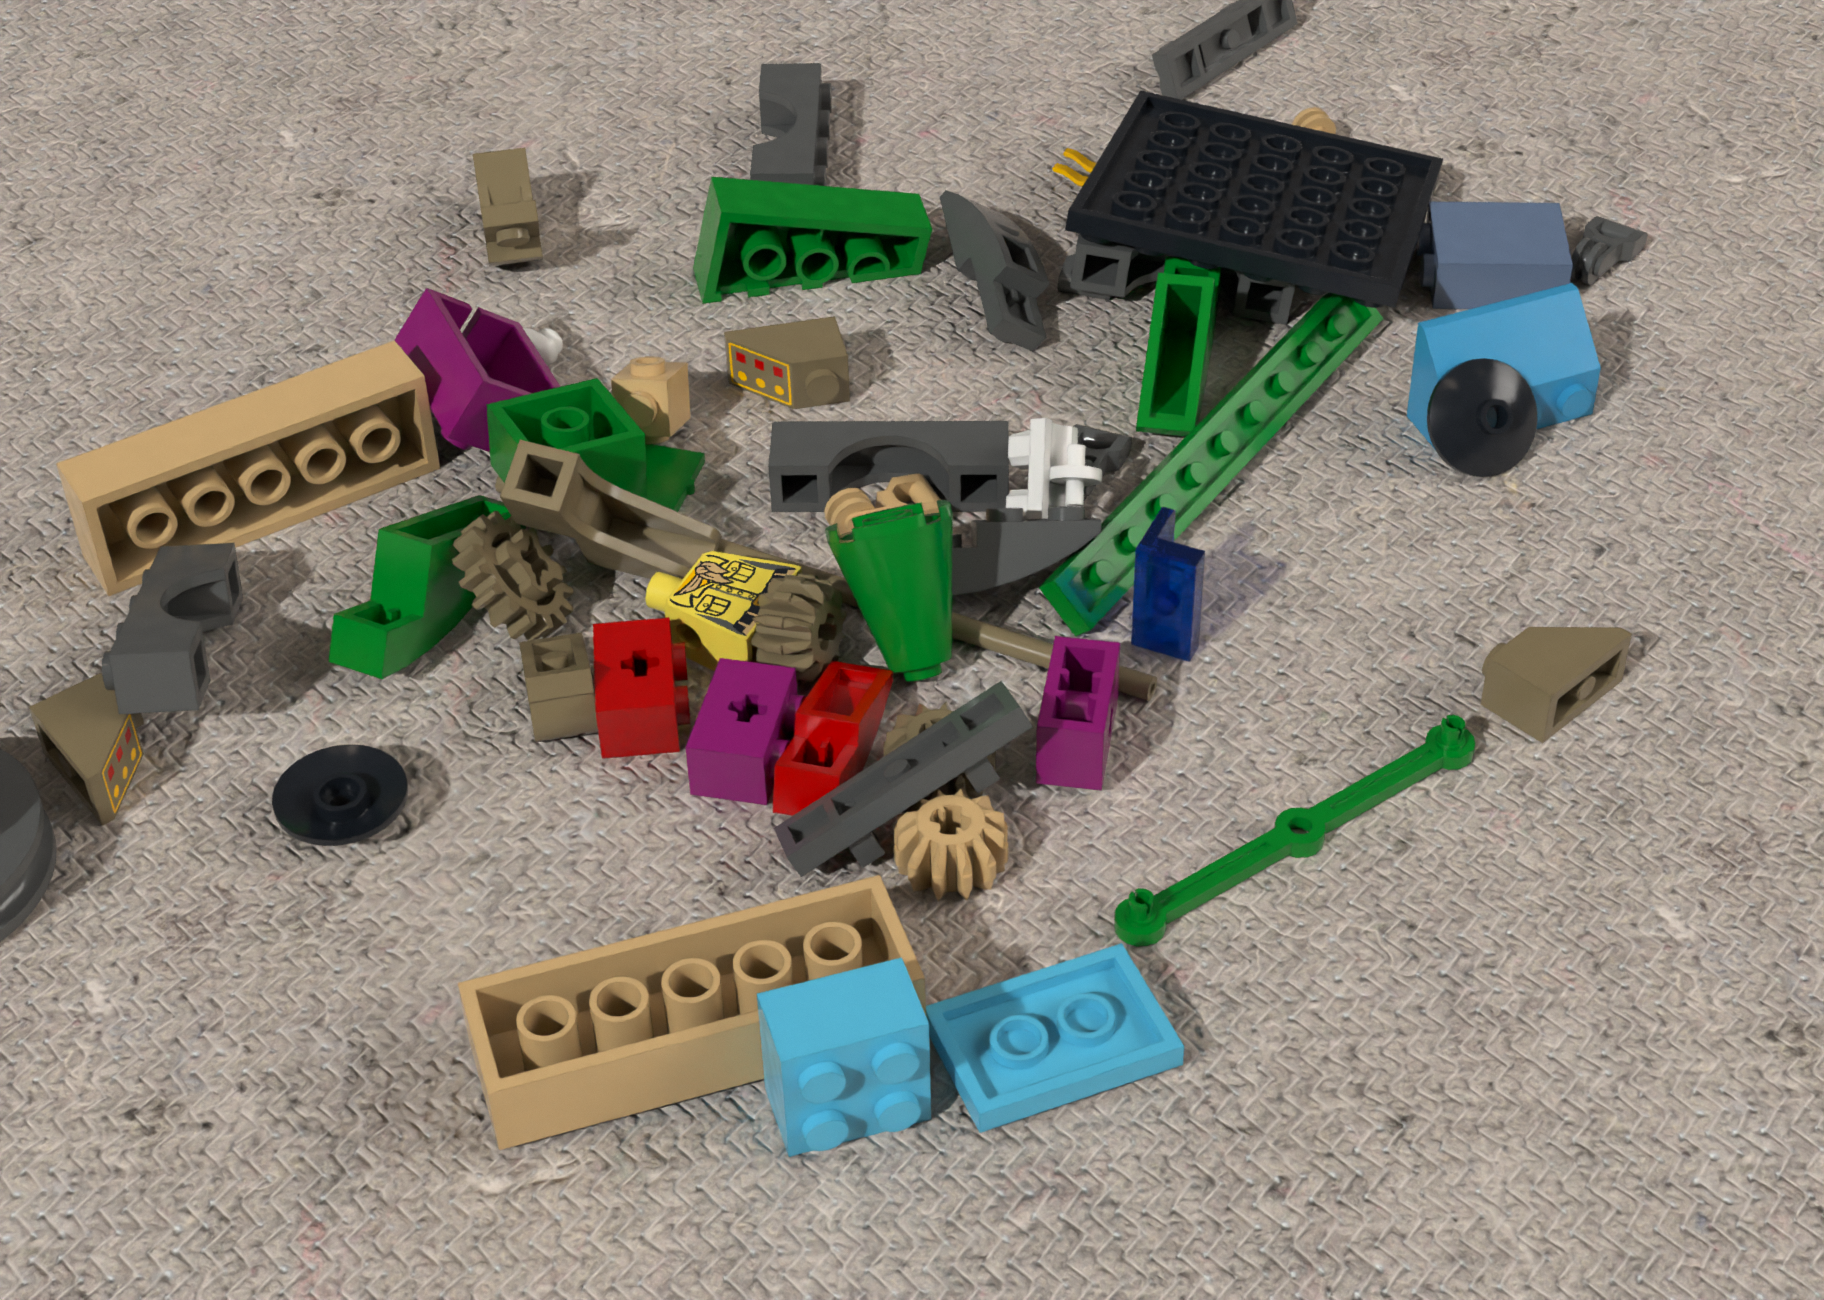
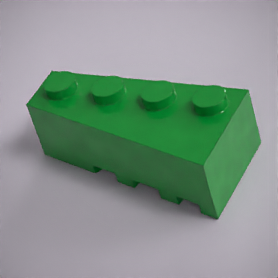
[693,176,932,304]

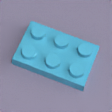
[926,943,1184,1133]

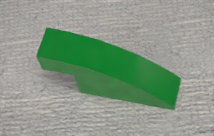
[1136,256,1222,436]
[328,495,527,679]

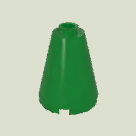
[825,500,953,681]

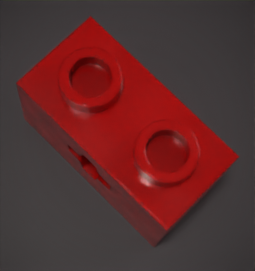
[593,617,691,759]

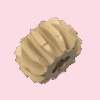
[894,786,1009,901]

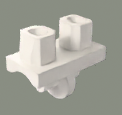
[1006,418,1102,519]

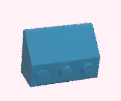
[1406,283,1601,449]

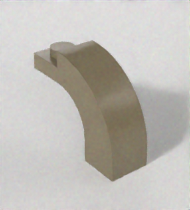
[473,147,543,267]

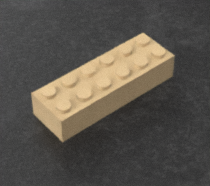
[56,340,440,596]
[458,875,926,1150]

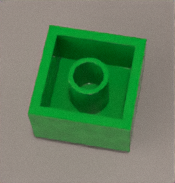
[486,378,647,497]

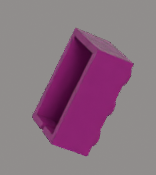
[395,288,561,452]

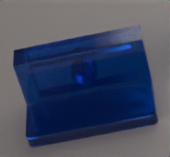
[1131,507,1205,662]

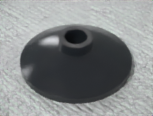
[1427,358,1538,477]
[272,745,408,846]

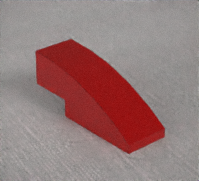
[773,661,893,816]

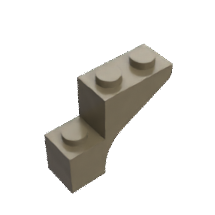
[500,440,722,579]

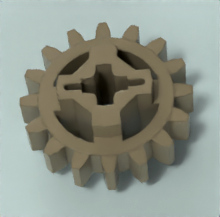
[452,511,574,641]

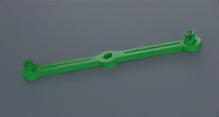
[1114,715,1476,947]

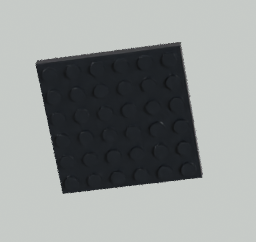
[1065,90,1443,308]

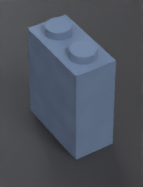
[1416,202,1573,309]

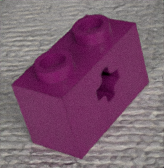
[1036,636,1120,791]
[685,658,806,805]

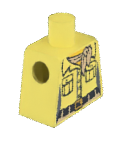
[645,551,802,671]

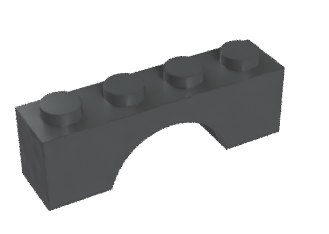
[750,63,832,186]
[1070,234,1296,325]
[768,421,1009,512]
[102,543,243,714]

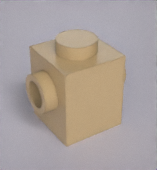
[611,356,691,444]

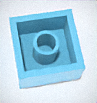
[757,957,932,1157]

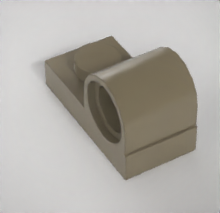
[519,632,598,742]

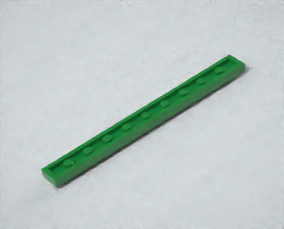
[1039,293,1384,637]

